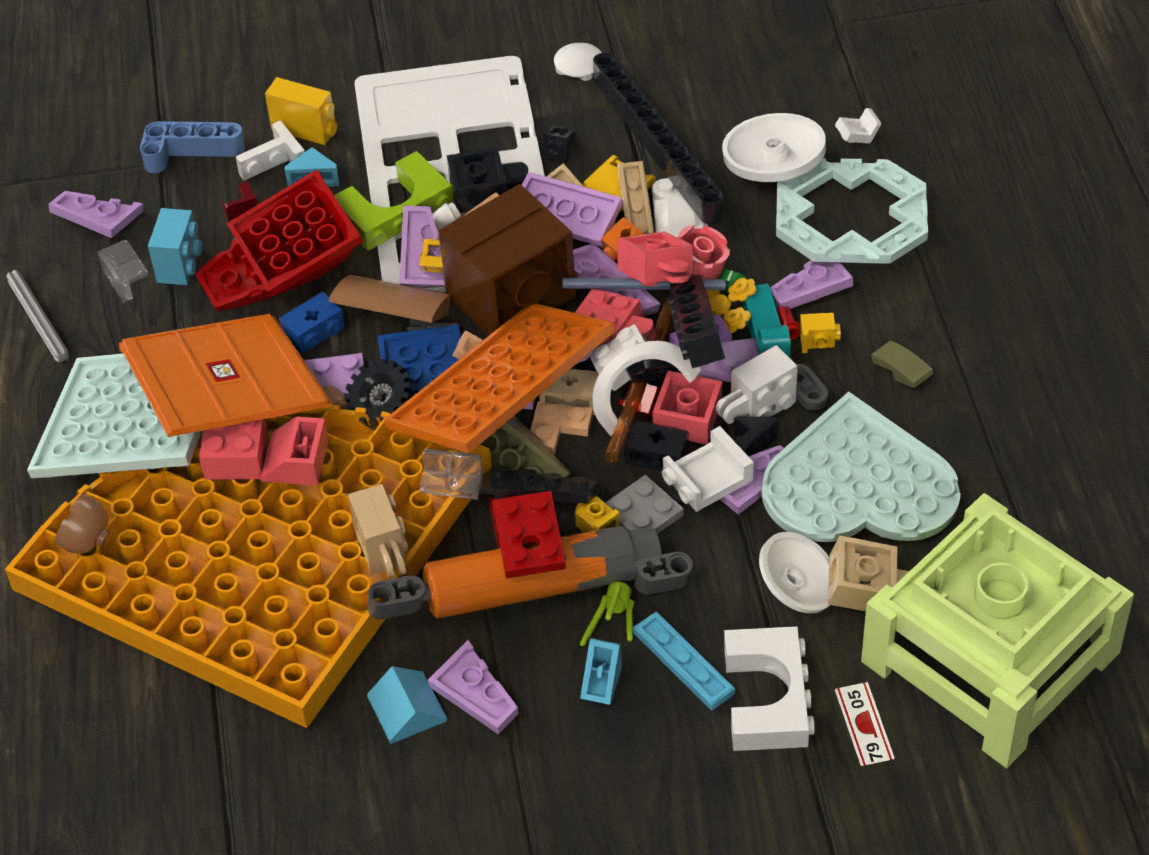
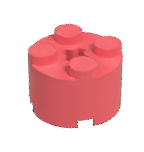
[678,225,730,279]

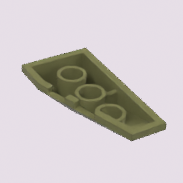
[480,416,571,478]

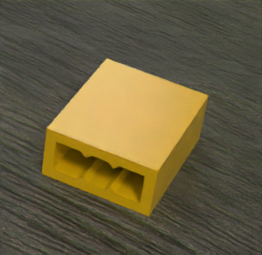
[265,77,337,145]

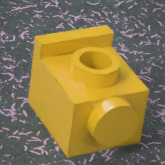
[800,313,841,353]
[575,496,620,532]

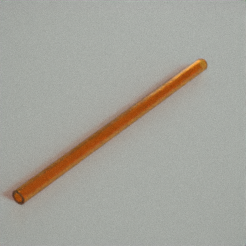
[604,290,673,463]

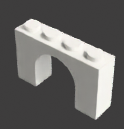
[724,627,814,751]

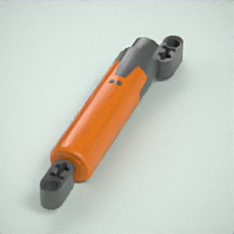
[367,526,693,619]

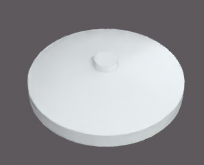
[722,113,826,182]

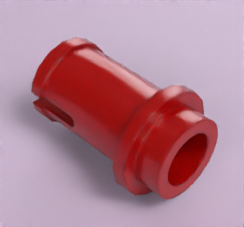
[776,306,800,340]

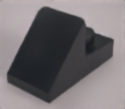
[733,417,778,457]

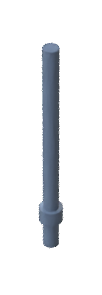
[562,276,726,290]

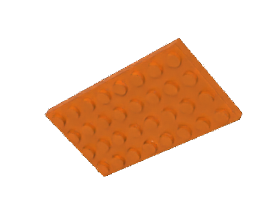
[384,303,615,453]

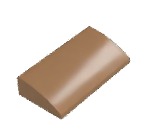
[329,275,451,323]

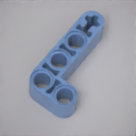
[140,121,246,173]

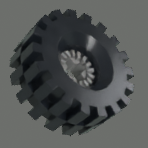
[344,359,419,431]

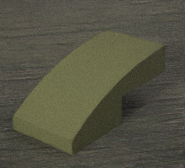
[871,341,934,388]

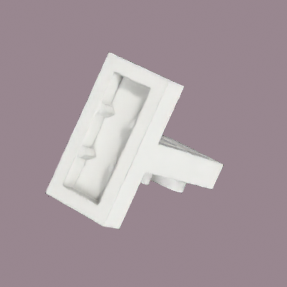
[236,120,305,180]

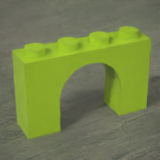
[334,151,454,251]

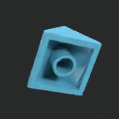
[367,666,447,744]

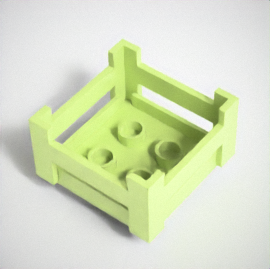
[861,493,1134,768]

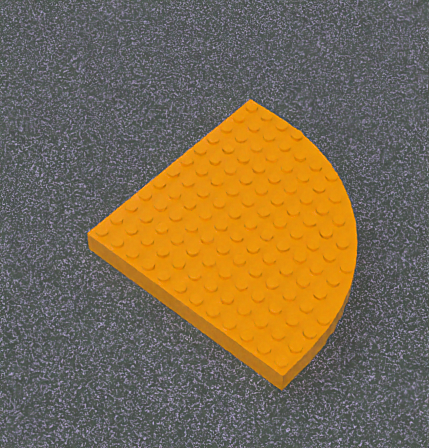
[5,405,492,728]

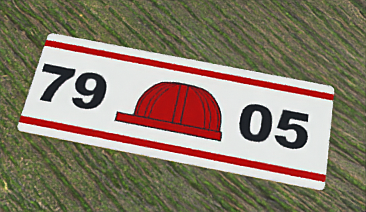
[835,682,894,766]

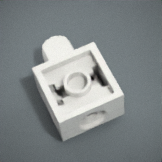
[716,345,797,424]

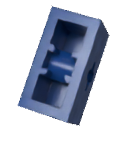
[279,292,345,354]

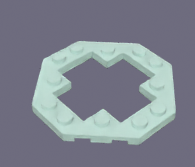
[776,158,928,264]

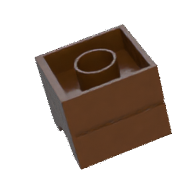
[438,184,576,336]

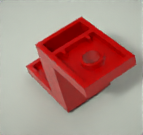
[489,491,566,579]

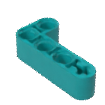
[741,283,791,358]

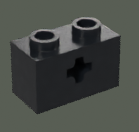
[624,420,688,471]

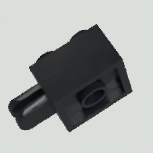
[446,147,529,213]

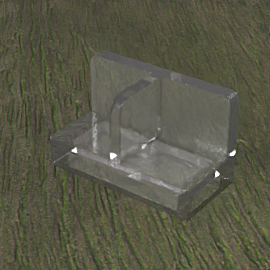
[98,240,148,303]
[419,449,483,500]

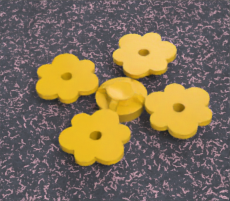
[706,278,757,333]

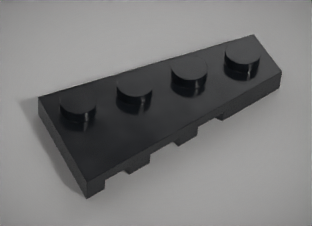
[469,466,598,503]

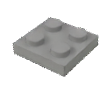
[606,475,684,534]

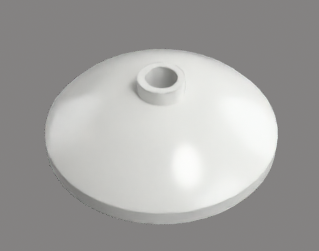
[759,532,830,613]

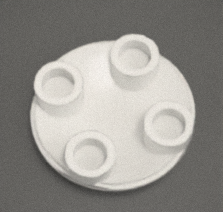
[554,43,602,81]

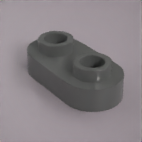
[796,364,828,411]

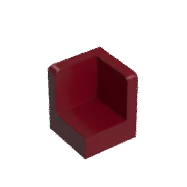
[222,181,257,222]

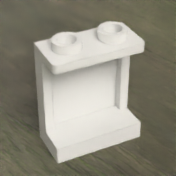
[662,426,753,512]

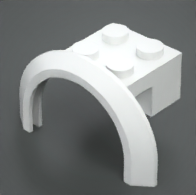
[590,324,701,436]

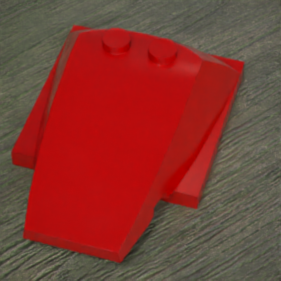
[195,170,363,312]

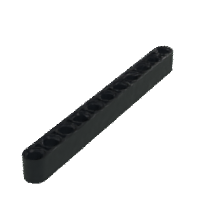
[593,53,724,225]

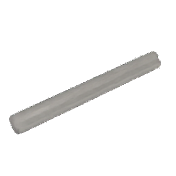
[6,270,70,363]

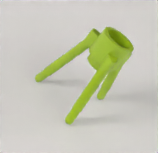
[580,582,635,647]

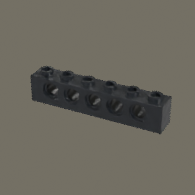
[667,275,725,369]

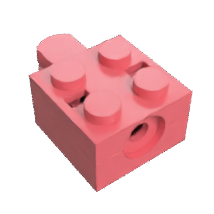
[618,231,693,286]
[575,289,656,347]

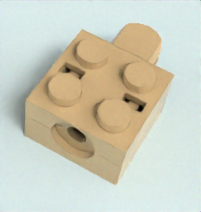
[348,484,408,579]
[828,536,910,611]

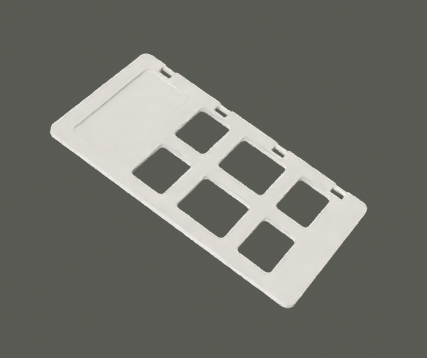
[355,56,545,293]

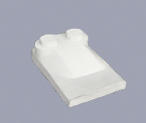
[652,178,708,237]

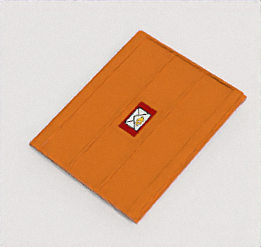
[119,314,332,437]

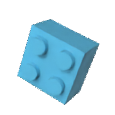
[148,208,203,285]

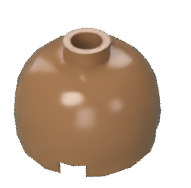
[54,493,110,554]

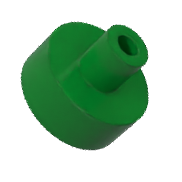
[719,269,748,294]

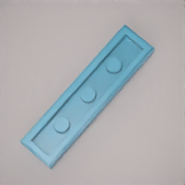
[633,611,735,711]

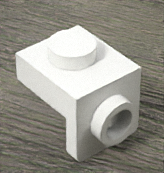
[835,108,881,144]

